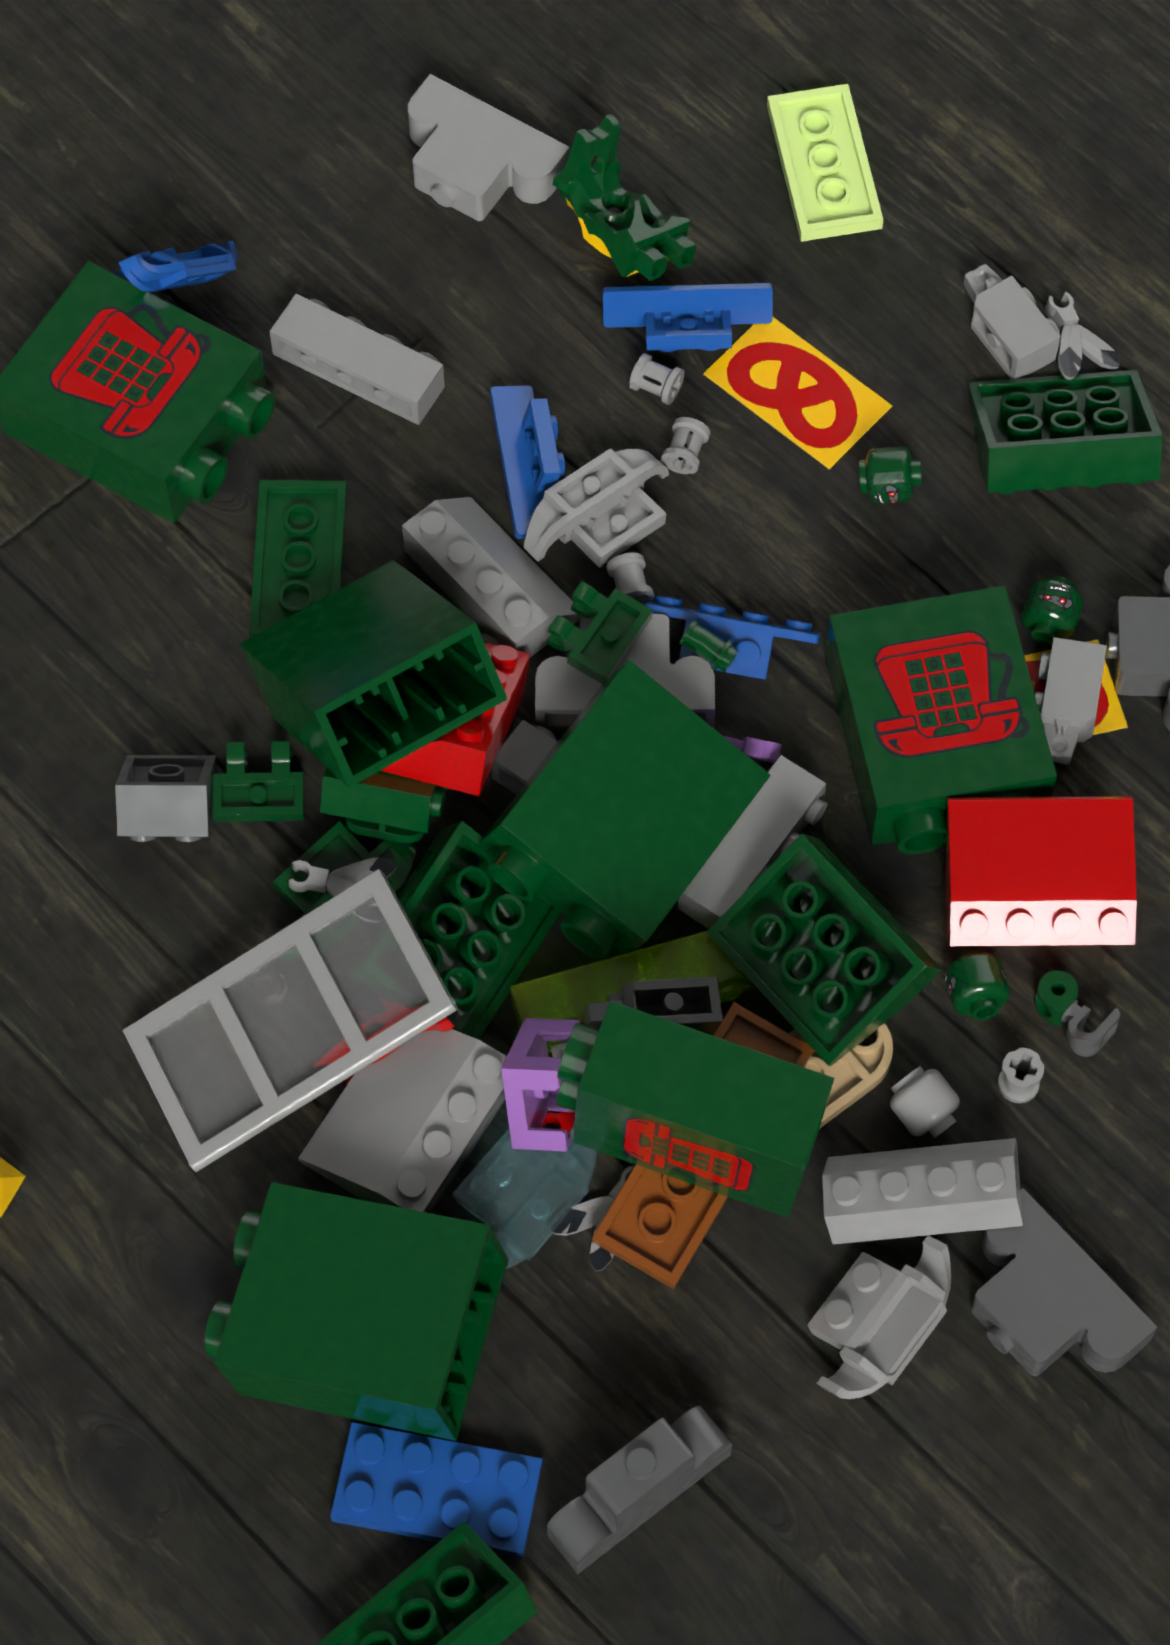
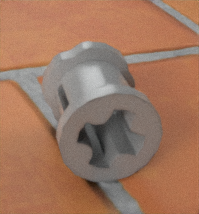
[629,353,685,405]
[661,417,710,474]
[606,553,655,605]
[998,1048,1044,1104]

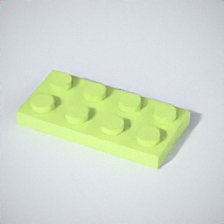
[767,84,883,242]

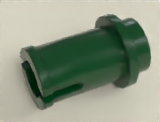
[679,620,739,673]

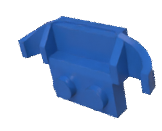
[112,241,239,292]

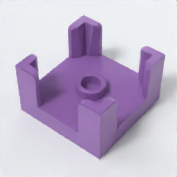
[501,1018,580,1152]

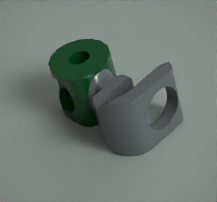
[1035,970,1120,1057]

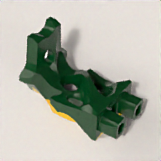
[553,114,697,281]

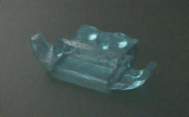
[453,1121,597,1269]

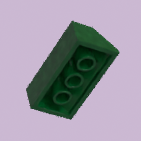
[316,1521,538,1645]

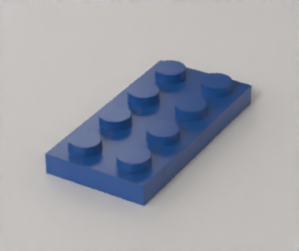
[330,1422,543,1558]

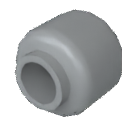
[890,1066,960,1138]

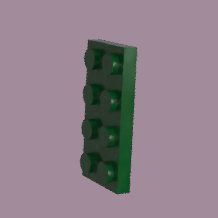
[249,480,347,638]

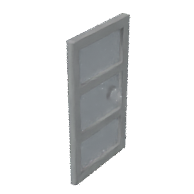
[123,869,458,1172]

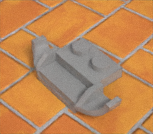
[524,448,669,568]
[808,1235,951,1399]

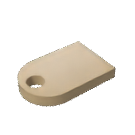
[789,1023,893,1128]

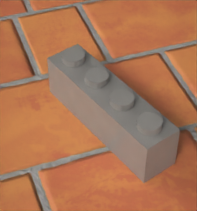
[270,294,445,425]
[678,755,828,929]

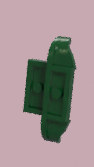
[272,821,417,964]

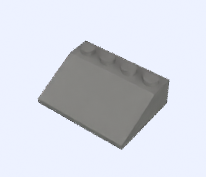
[298,1029,507,1213]

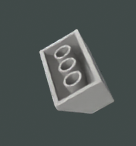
[402,497,582,657]
[822,1138,1023,1244]

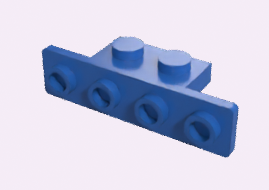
[603,283,773,352]
[489,386,565,539]
[644,595,821,680]

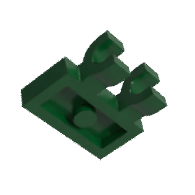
[547,581,653,684]
[212,741,304,822]

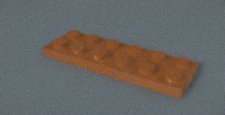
[591,1002,814,1290]

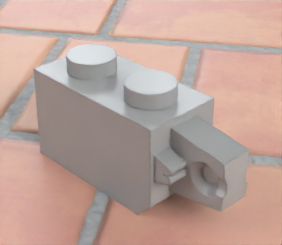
[964,264,1060,379]
[1035,637,1107,765]

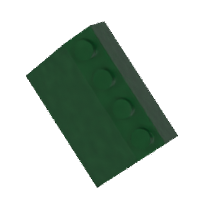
[968,370,1163,494]
[345,821,561,1040]
[706,834,942,1066]

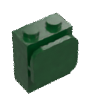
[320,767,450,843]

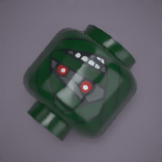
[859,446,922,504]
[1021,575,1084,644]
[944,948,1010,1020]

